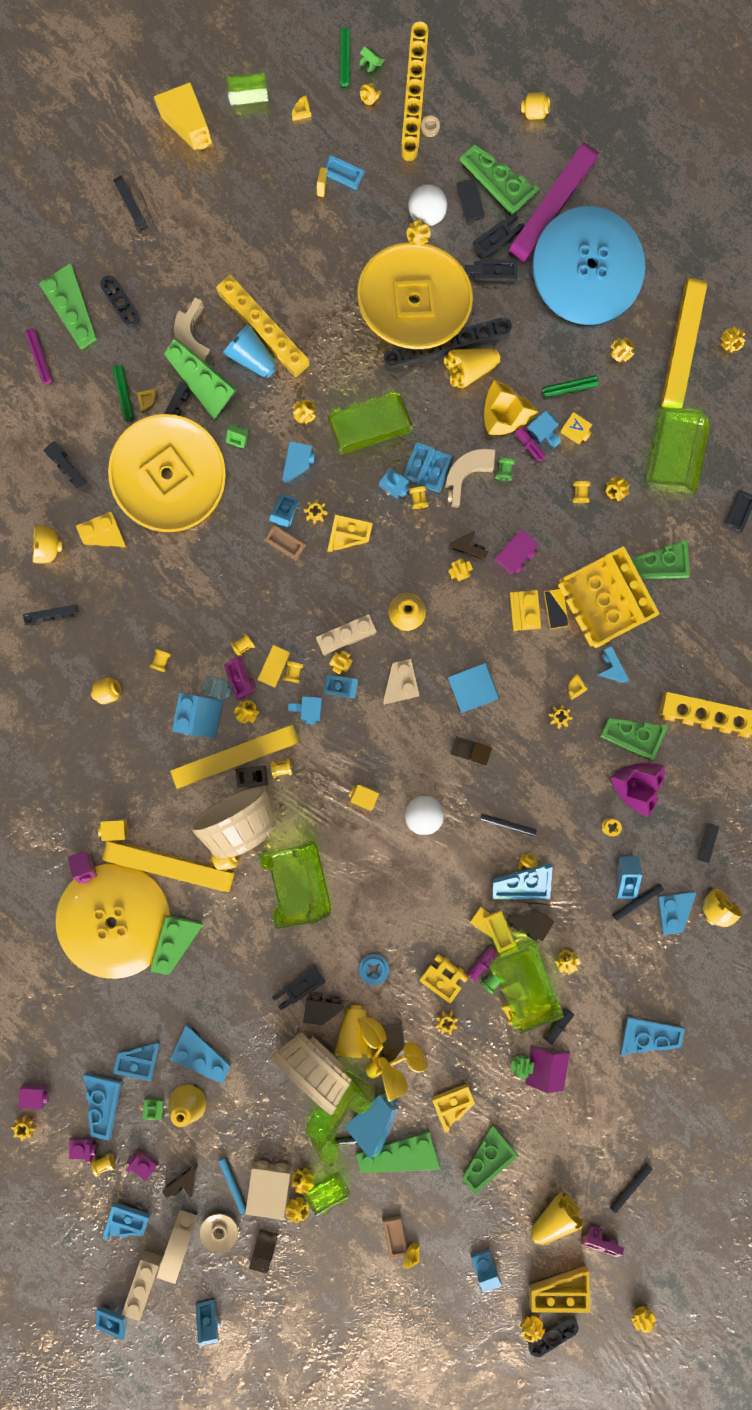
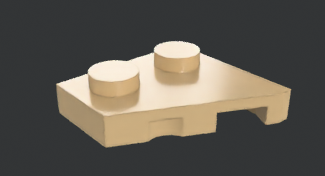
[383,659,420,704]

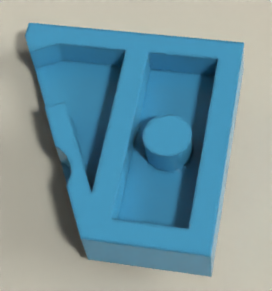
[658,891,696,935]
[113,1043,160,1081]
[102,1202,151,1239]

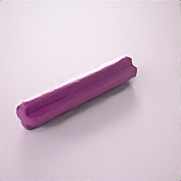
[25,328,53,384]

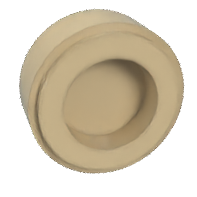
[421,115,440,137]

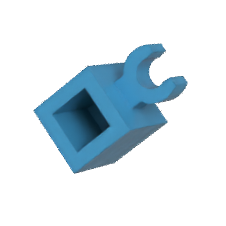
[527,411,561,448]
[379,468,409,499]
[288,696,322,724]

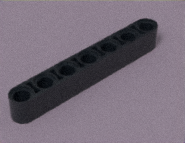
[383,317,512,371]

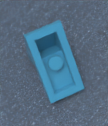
[269,494,299,528]
[597,646,629,683]
[324,675,358,699]
[471,1249,502,1292]
[195,1300,221,1346]
[96,1307,127,1340]

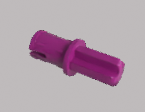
[515,426,546,461]
[466,946,499,981]

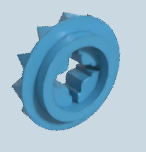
[358,954,389,985]

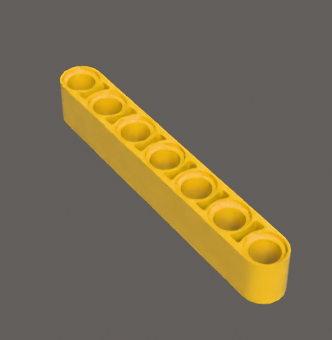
[401,21,429,161]
[661,277,707,410]
[170,724,300,789]
[102,840,235,892]

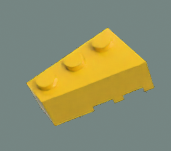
[529,1265,590,1313]

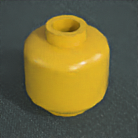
[521,92,550,120]
[91,677,121,704]
[210,855,240,871]

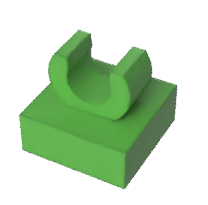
[360,46,385,72]
[226,423,248,449]
[142,1098,164,1121]

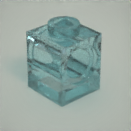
[201,675,232,701]

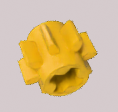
[406,220,430,246]
[720,326,746,352]
[610,337,634,362]
[292,399,316,424]
[605,476,630,501]
[304,499,328,524]
[449,558,473,582]
[329,651,353,675]
[233,700,259,724]
[548,705,573,729]
[555,949,581,975]
[435,1010,458,1035]
[11,1114,37,1141]
[291,1168,315,1194]
[285,1197,309,1224]
[631,1306,657,1333]
[519,1316,545,1342]

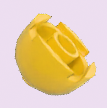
[32,525,62,564]
[702,889,743,927]

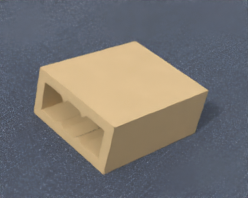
[245,1160,291,1220]

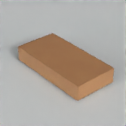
[264,524,306,561]
[382,1215,408,1259]

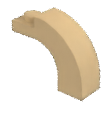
[174,297,212,364]
[445,449,495,508]
[157,1210,198,1284]

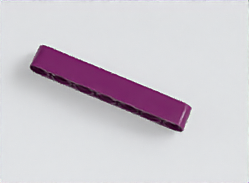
[509,142,600,262]

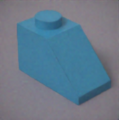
[282,442,316,483]
[617,856,642,899]

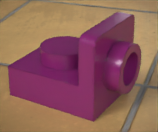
[69,1137,97,1163]
[125,1150,158,1181]

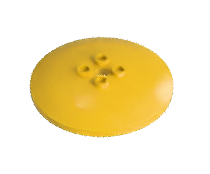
[357,242,473,349]
[108,414,226,532]
[56,863,171,979]

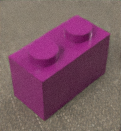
[494,529,539,575]

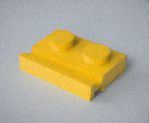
[509,590,541,631]

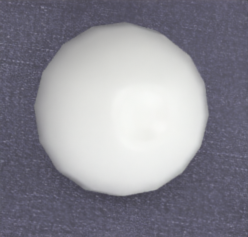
[408,184,448,226]
[405,796,444,835]

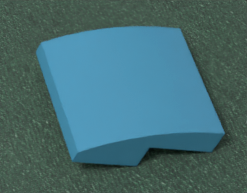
[403,442,454,493]
[448,663,500,713]

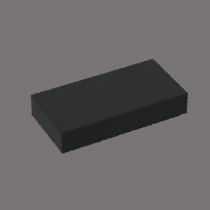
[456,178,485,222]
[723,490,752,533]
[697,823,719,863]

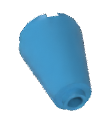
[223,324,277,377]

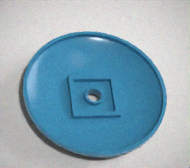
[533,206,645,325]

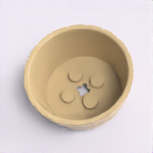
[190,786,276,859]
[270,1032,352,1115]

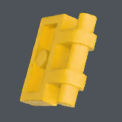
[419,954,469,1003]

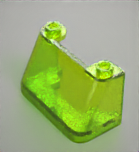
[258,841,331,929]
[489,939,564,1035]
[305,1071,375,1167]

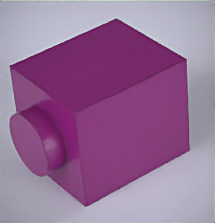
[67,850,97,883]
[18,1083,50,1109]

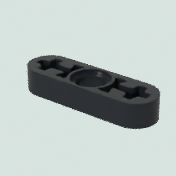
[113,175,147,230]
[100,275,140,327]
[528,1315,579,1357]

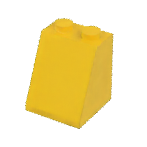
[154,83,212,150]

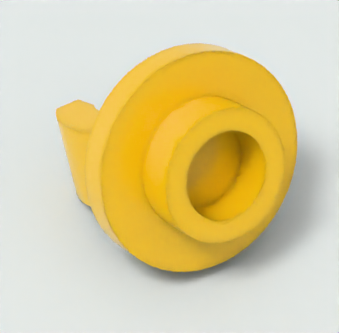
[360,83,381,105]
[518,853,538,870]

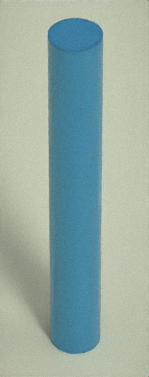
[218,1157,246,1214]

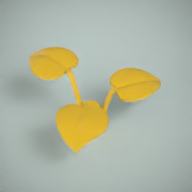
[357,1017,428,1101]

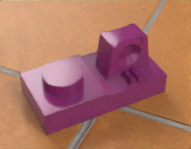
[224,656,256,700]
[580,1226,624,1257]

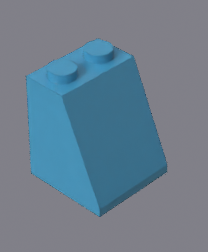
[172,693,223,738]
[345,1094,399,1159]

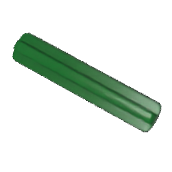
[339,27,350,87]
[112,365,134,422]
[542,375,598,398]

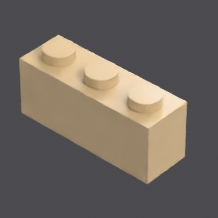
[316,614,377,656]
[121,1250,163,1321]

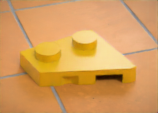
[76,512,126,547]
[327,515,373,552]
[432,1084,475,1133]

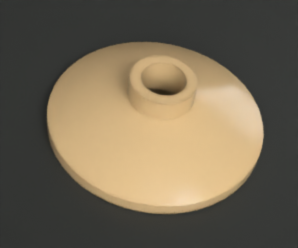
[200,1214,238,1253]

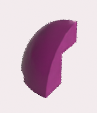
[611,763,665,817]

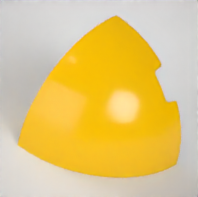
[484,380,538,435]

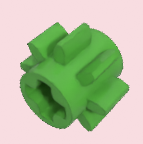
[510,1055,534,1078]

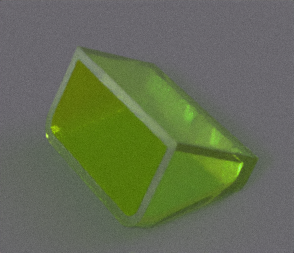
[328,391,413,456]
[647,408,710,493]

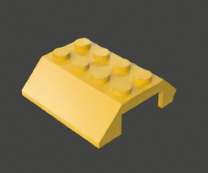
[558,546,660,648]

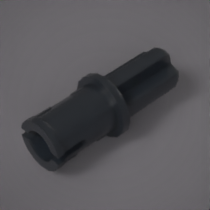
[543,1008,574,1045]

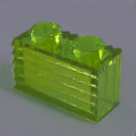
[227,72,269,105]
[305,1172,350,1216]

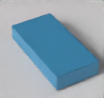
[324,154,365,190]

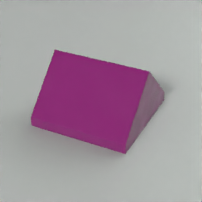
[525,1046,570,1093]

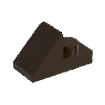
[449,531,488,561]
[450,736,492,766]
[235,765,269,788]
[162,1162,198,1199]
[249,1229,278,1274]

